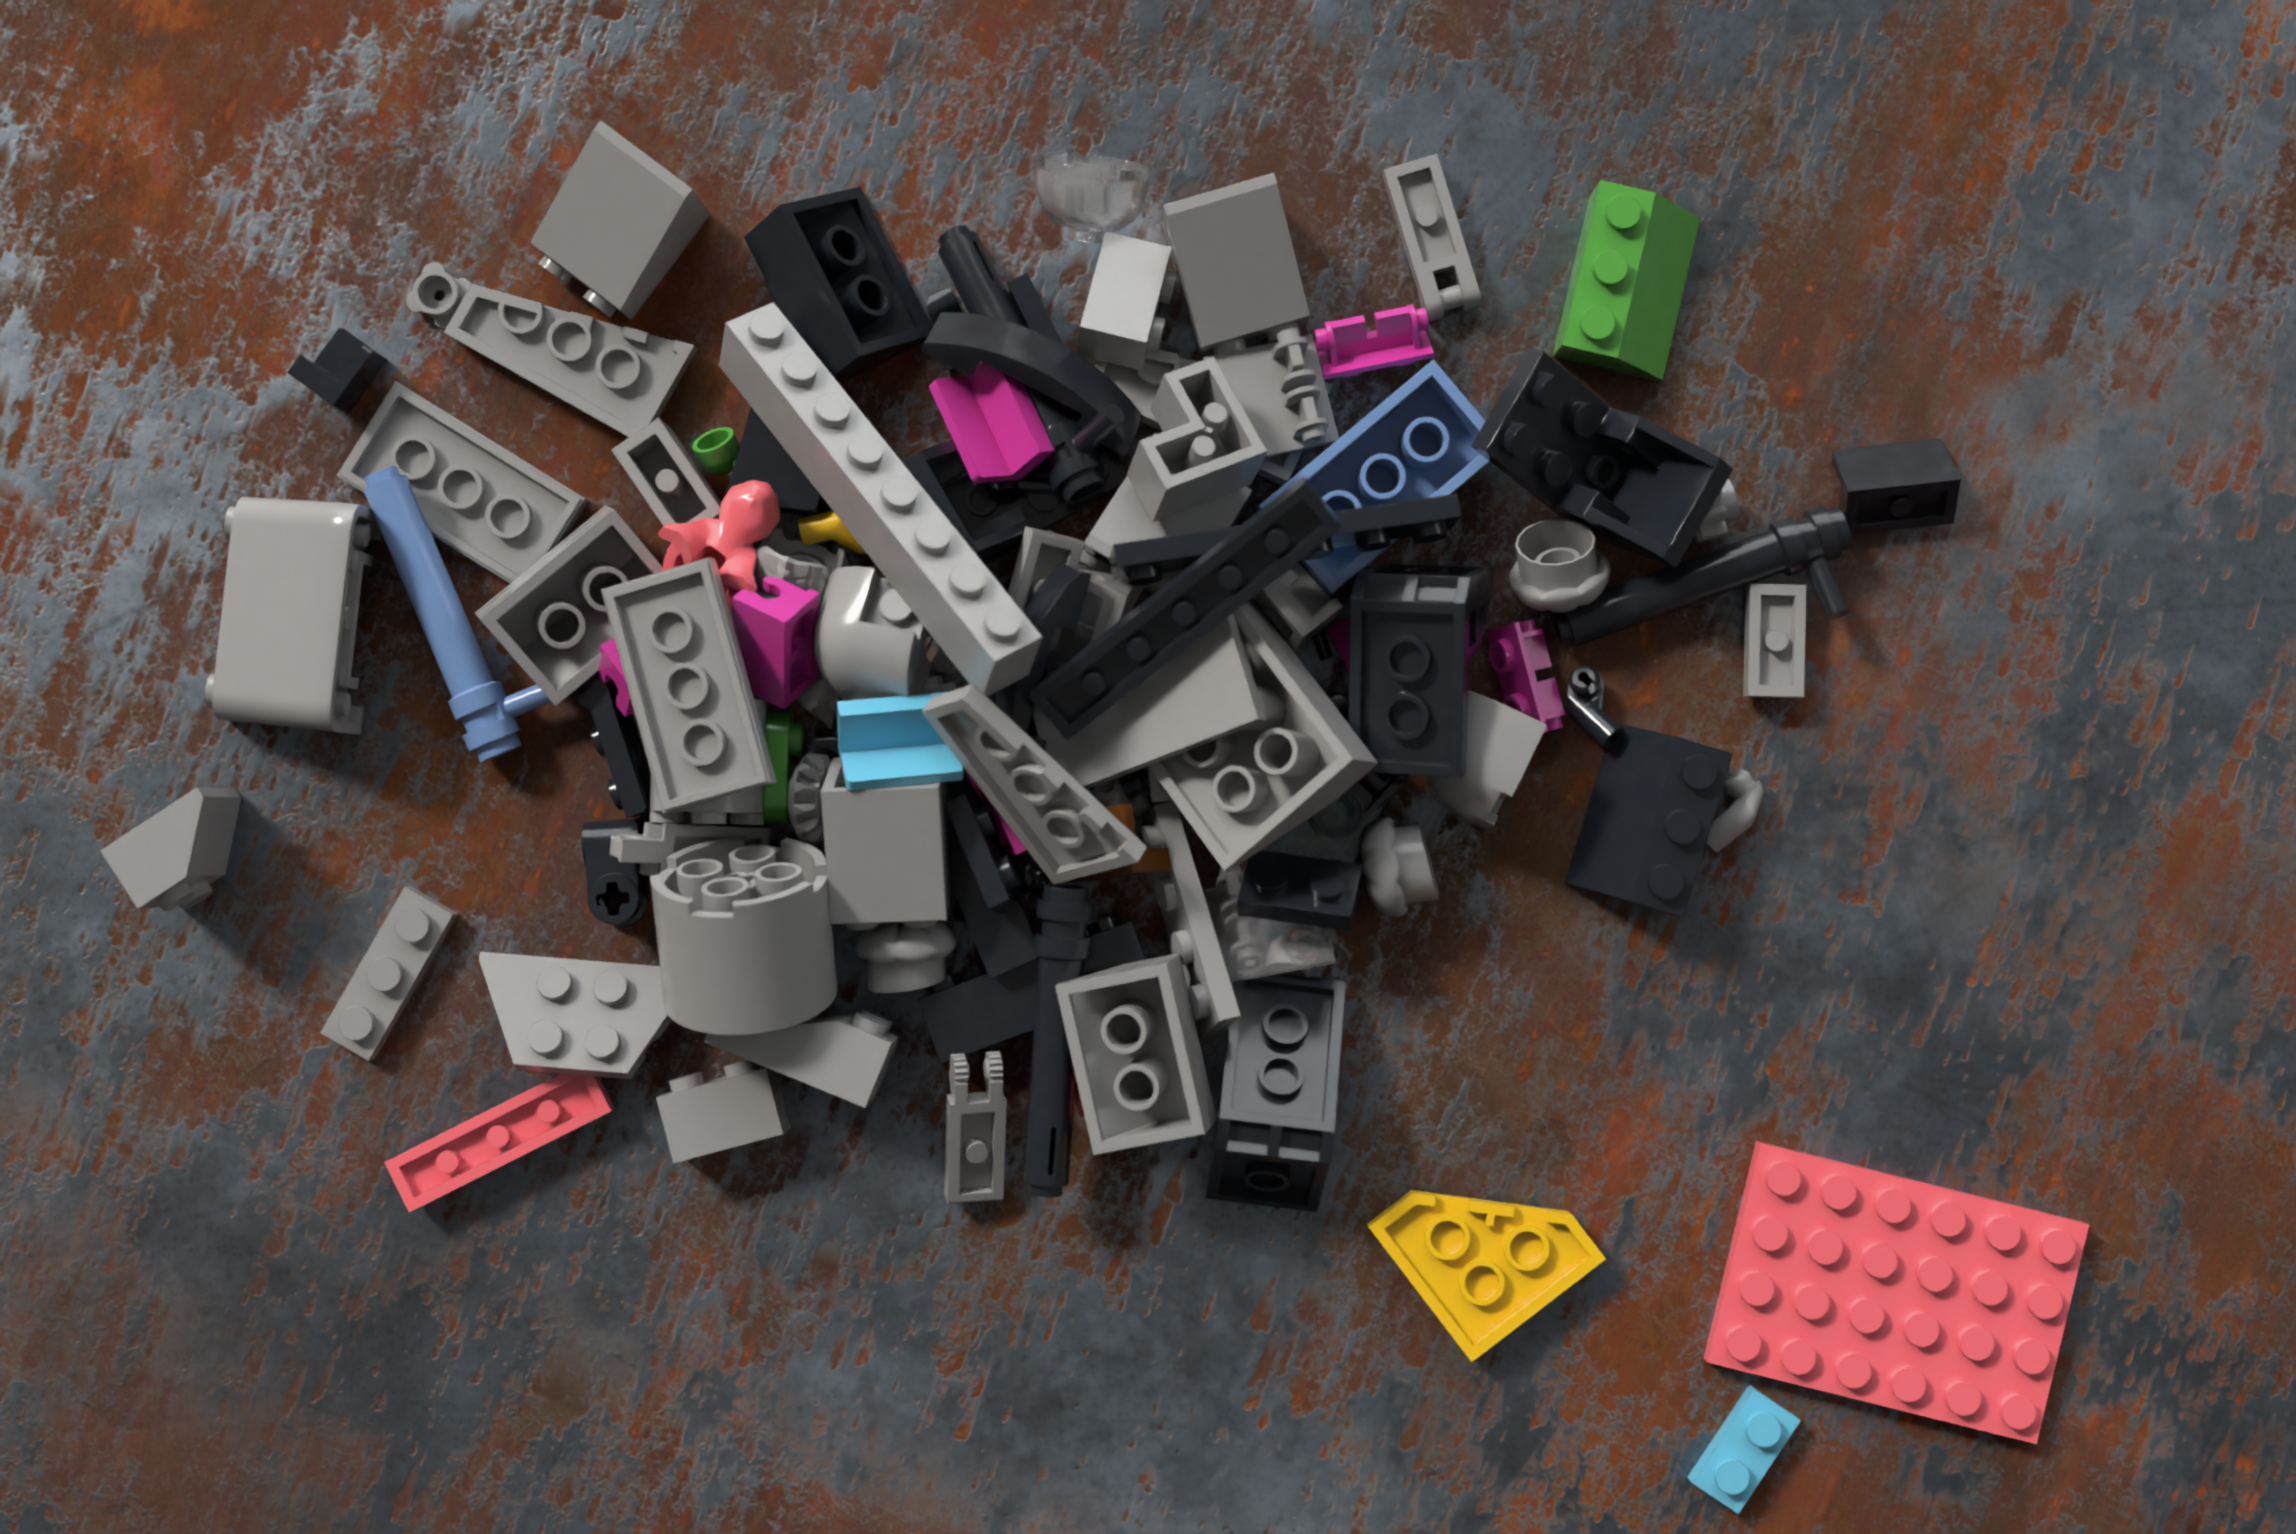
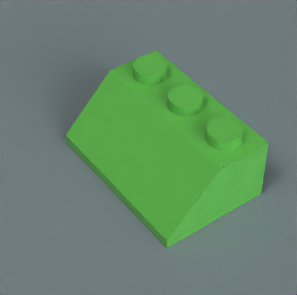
[1552,180,1700,382]

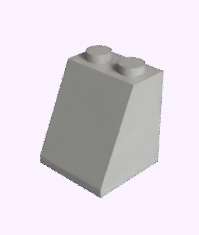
[530,120,711,320]
[1163,173,1310,357]
[1084,433,1252,594]
[821,757,950,930]

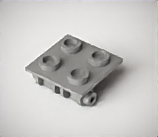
[1203,328,1339,458]

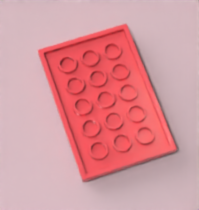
[1703,1141,2089,1444]

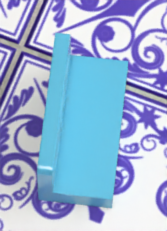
[837,692,963,791]

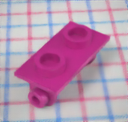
[1314,304,1434,380]
[1486,619,1566,732]

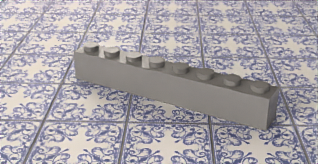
[719,302,1042,697]

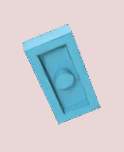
[1687,1384,1801,1514]

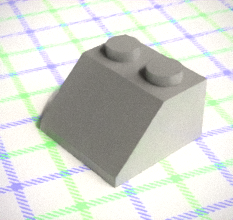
[100,787,241,911]

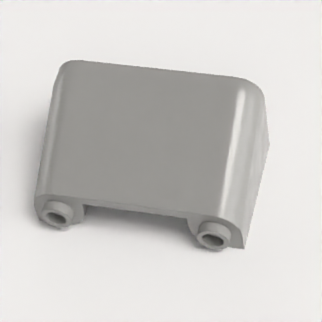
[205,497,383,735]

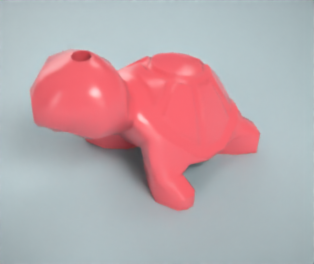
[658,480,781,610]

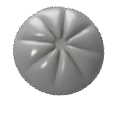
[1509,519,1611,613]
[1361,817,1439,917]
[854,920,956,993]

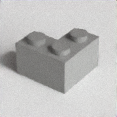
[1127,357,1267,522]

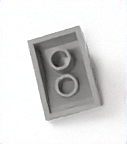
[704,1009,902,1108]

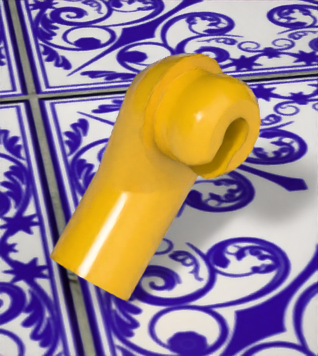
[798,510,867,554]

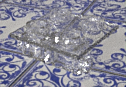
[1204,866,1336,982]

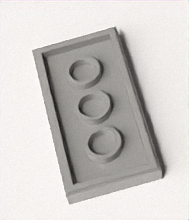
[336,381,589,583]
[601,557,777,814]
[1032,613,1266,790]

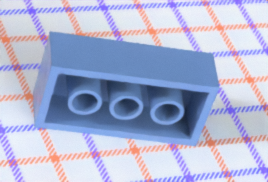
[1256,359,1490,597]

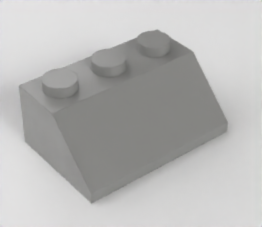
[475,505,663,706]
[1055,953,1217,1155]

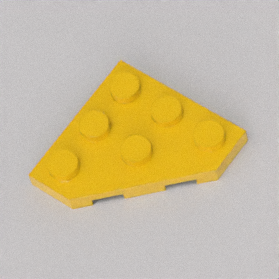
[1367,1190,1606,1362]

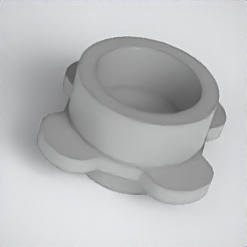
[406,262,471,329]

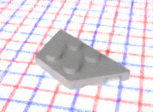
[479,952,671,1079]

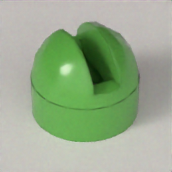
[692,427,740,476]

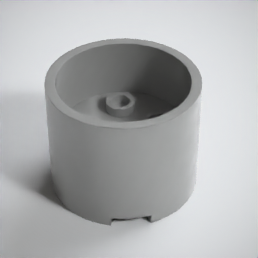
[650,836,837,1035]

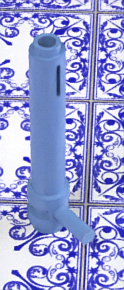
[364,466,551,763]

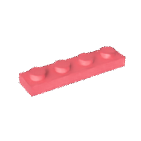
[384,1074,615,1213]

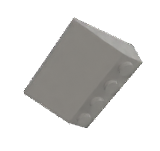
[1148,598,1378,871]

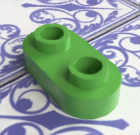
[764,711,804,824]

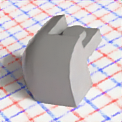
[814,566,931,701]
[1424,690,1547,829]

